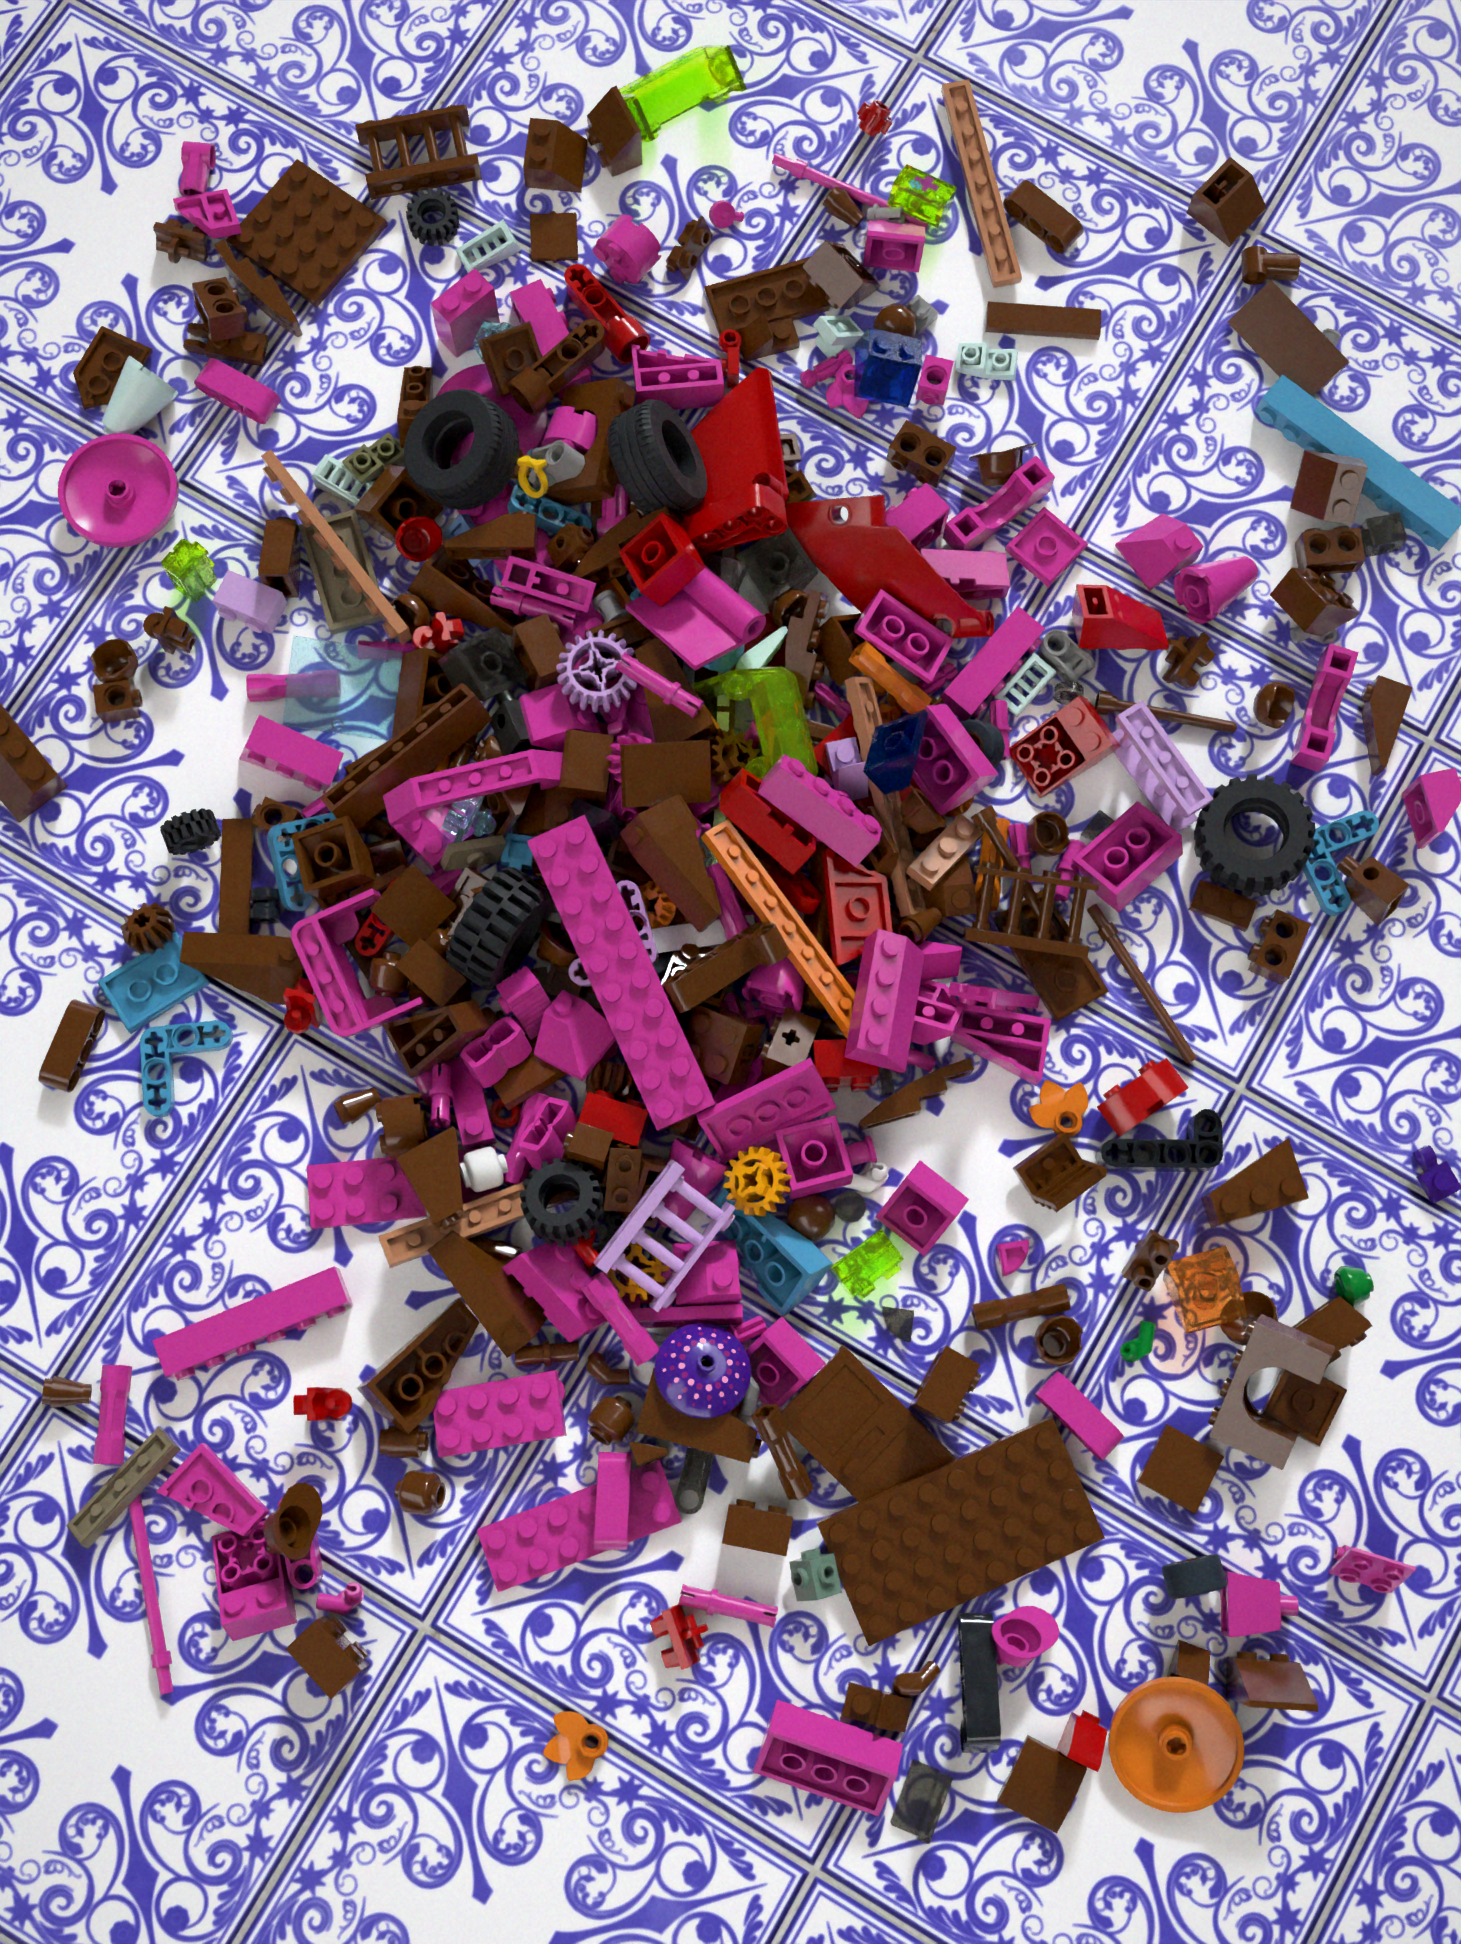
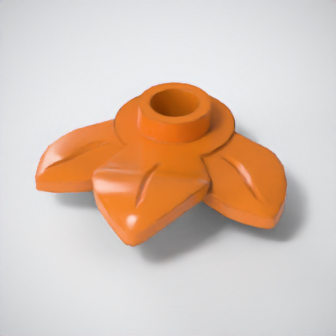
[1028,1080,1089,1138]
[543,1711,609,1781]

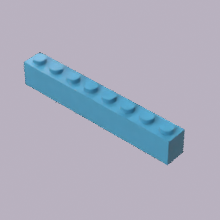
[1255,374,1461,551]

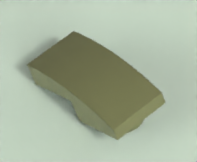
[342,432,405,484]

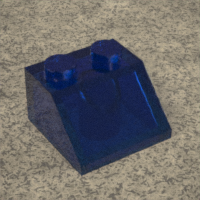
[854,328,922,407]
[863,709,928,795]

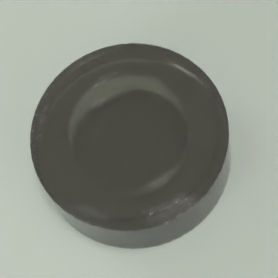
[1053,681,1084,705]
[834,1191,866,1223]

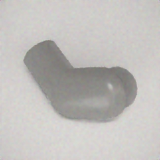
[1290,627,1337,644]

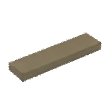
[66,1427,181,1549]

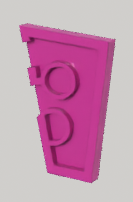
[156,1443,270,1536]

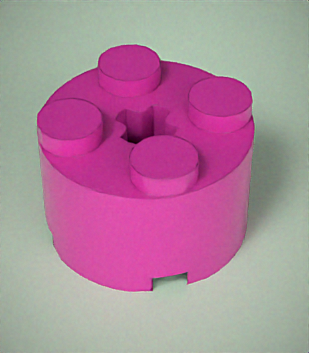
[592,215,662,284]
[541,406,598,456]

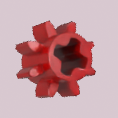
[857,99,892,137]

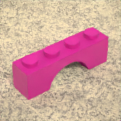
[942,456,1055,551]
[1290,644,1359,772]

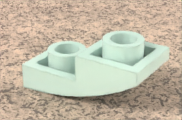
[955,343,1018,381]

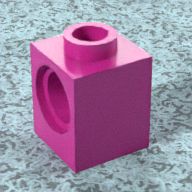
[915,354,954,405]

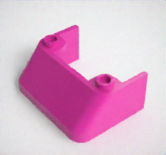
[291,889,430,1037]

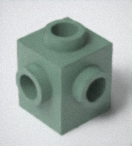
[789,1549,842,1601]

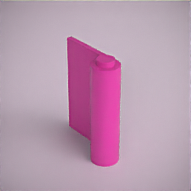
[625,567,766,670]

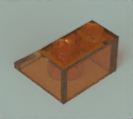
[1163,1245,1247,1335]

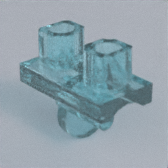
[441,795,496,843]

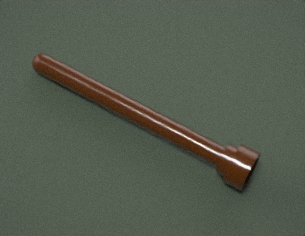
[1094,690,1237,733]
[971,805,1058,939]

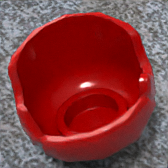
[395,516,443,563]

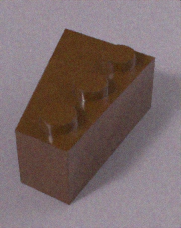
[382,999,490,1078]
[1201,1138,1309,1228]

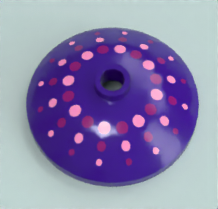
[654,1323,751,1419]

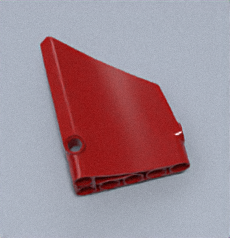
[678,367,789,557]

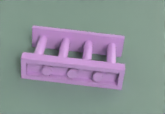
[1112,700,1213,832]
[593,1159,736,1312]

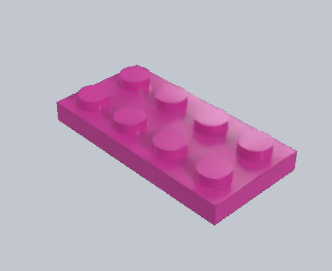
[696,1058,837,1163]
[433,1370,567,1458]

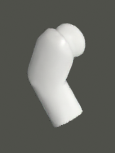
[843,1162,889,1193]

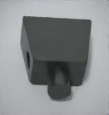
[490,689,551,756]

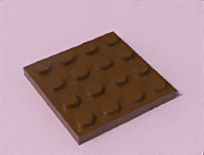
[226,159,387,308]

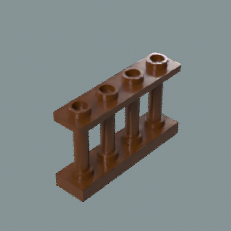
[355,104,482,200]
[962,861,1099,959]

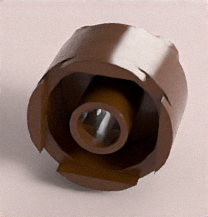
[375,1092,430,1160]

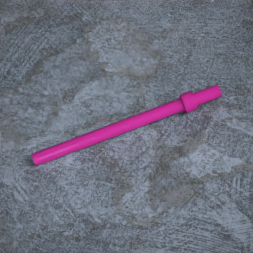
[772,153,930,231]
[129,1494,174,1695]

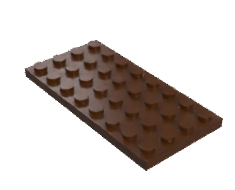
[816,1416,1105,1646]

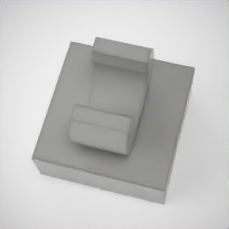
[906,294,939,336]

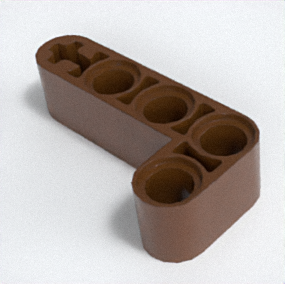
[662,922,790,1013]

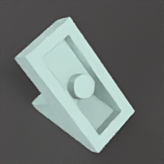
[813,315,866,358]

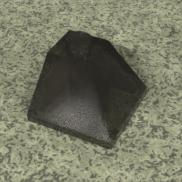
[736,526,818,613]

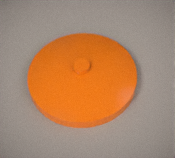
[1108,1677,1244,1813]

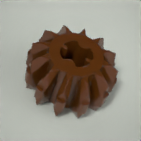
[120,902,177,955]
[585,1061,638,1103]

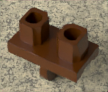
[153,218,208,264]
[143,606,197,655]
[1162,632,1216,689]
[1121,1229,1179,1292]

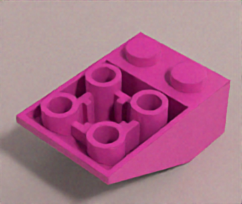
[212,1521,297,1641]

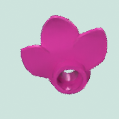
[826,364,884,419]

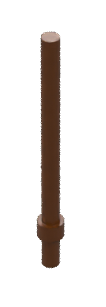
[1087,903,1197,1064]

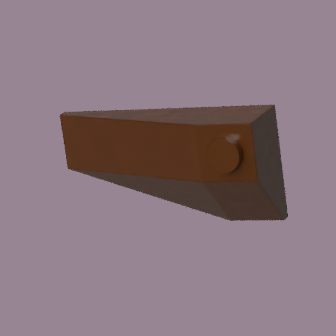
[619,795,722,932]
[180,931,305,1005]
[356,1298,480,1434]

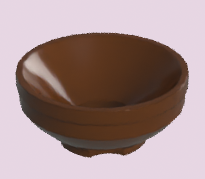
[1219,1291,1278,1346]

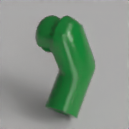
[1120,1321,1156,1362]

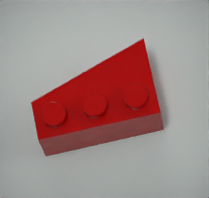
[719,768,816,875]

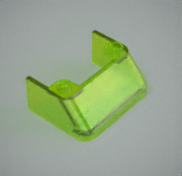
[619,45,747,143]
[693,667,818,801]

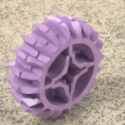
[556,630,638,713]

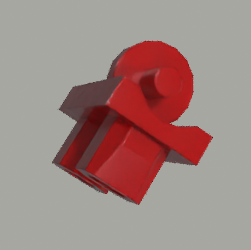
[412,612,464,655]
[283,978,322,1034]
[293,1387,353,1421]
[650,1604,709,1670]

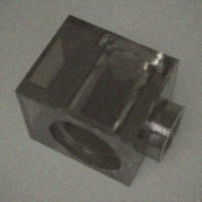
[1360,512,1408,558]

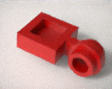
[718,329,742,388]

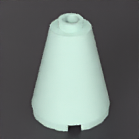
[101,356,179,435]

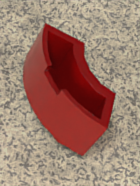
[1097,1058,1189,1137]

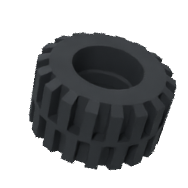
[520,1158,605,1247]

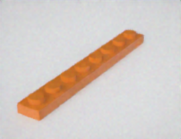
[701,819,855,1038]

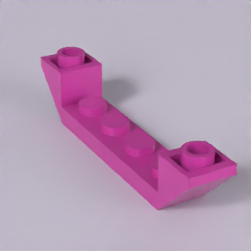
[383,749,563,826]

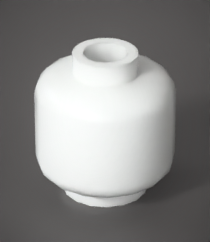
[459,1147,508,1192]

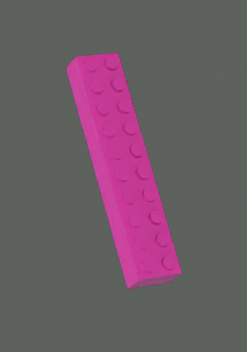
[527,815,716,1131]

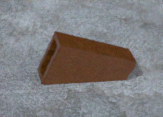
[635,637,719,742]
[636,1368,762,1464]

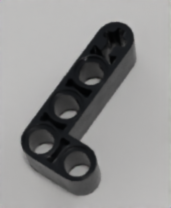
[1095,1109,1223,1172]
[958,1613,1001,1753]

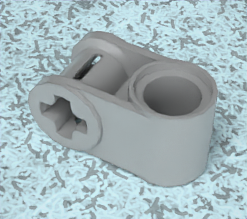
[529,440,585,487]
[1038,629,1095,687]

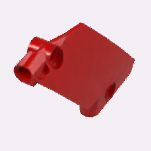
[785,495,994,639]

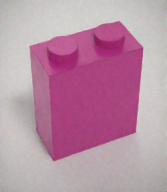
[430,268,500,358]

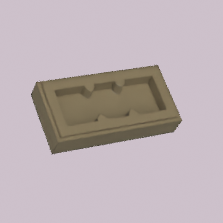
[440,835,507,871]

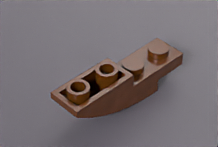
[572,505,682,591]
[785,589,829,715]

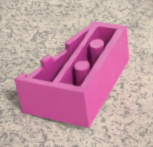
[631,344,724,410]
[920,548,1010,601]
[239,715,344,792]
[950,1002,1051,1086]
[502,1241,608,1342]

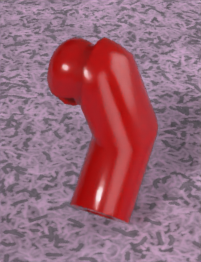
[573,1230,599,1268]

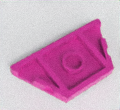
[948,982,1040,1012]

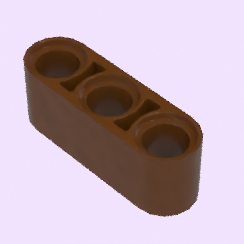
[1003,180,1084,254]
[38,999,105,1093]

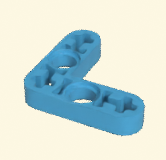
[507,449,592,535]
[1302,810,1379,916]
[267,813,336,911]
[140,1020,234,1118]

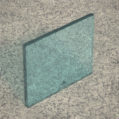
[282,635,402,741]

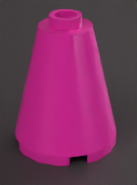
[1174,556,1258,624]
[742,957,805,1015]
[657,1138,730,1229]

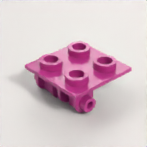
[1329,1545,1416,1593]

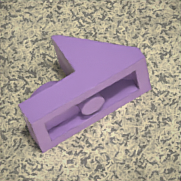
[824,737,868,801]

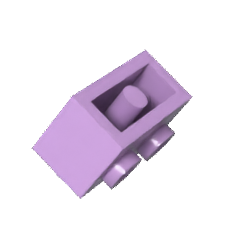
[212,570,288,634]

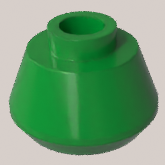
[1334,1266,1374,1308]

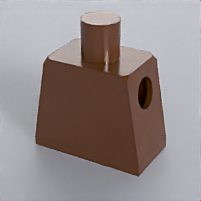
[1337,855,1410,926]

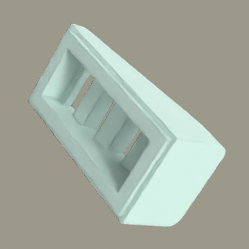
[455,220,521,273]
[312,454,374,506]
[735,626,788,686]
[994,653,1057,717]

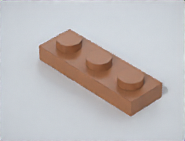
[906,813,984,891]

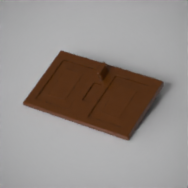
[781,1345,956,1502]

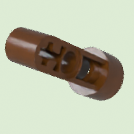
[507,319,606,416]

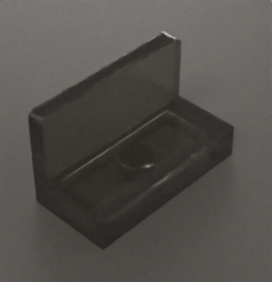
[890,1759,953,1844]

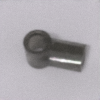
[675,1447,715,1514]

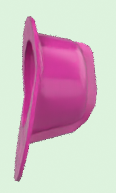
[991,1606,1060,1668]

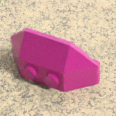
[845,973,964,1045]

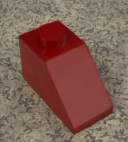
[1056,1710,1108,1772]

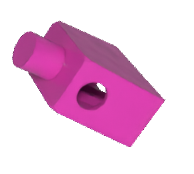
[1220,1571,1299,1637]

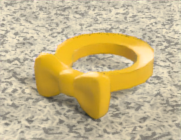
[517,455,548,498]

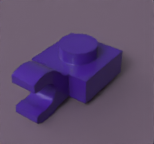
[1413,1145,1461,1204]

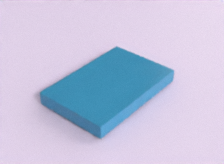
[97,932,210,1034]

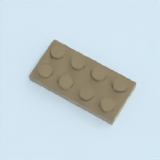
[298,509,383,635]

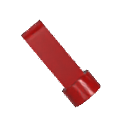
[564,264,651,365]

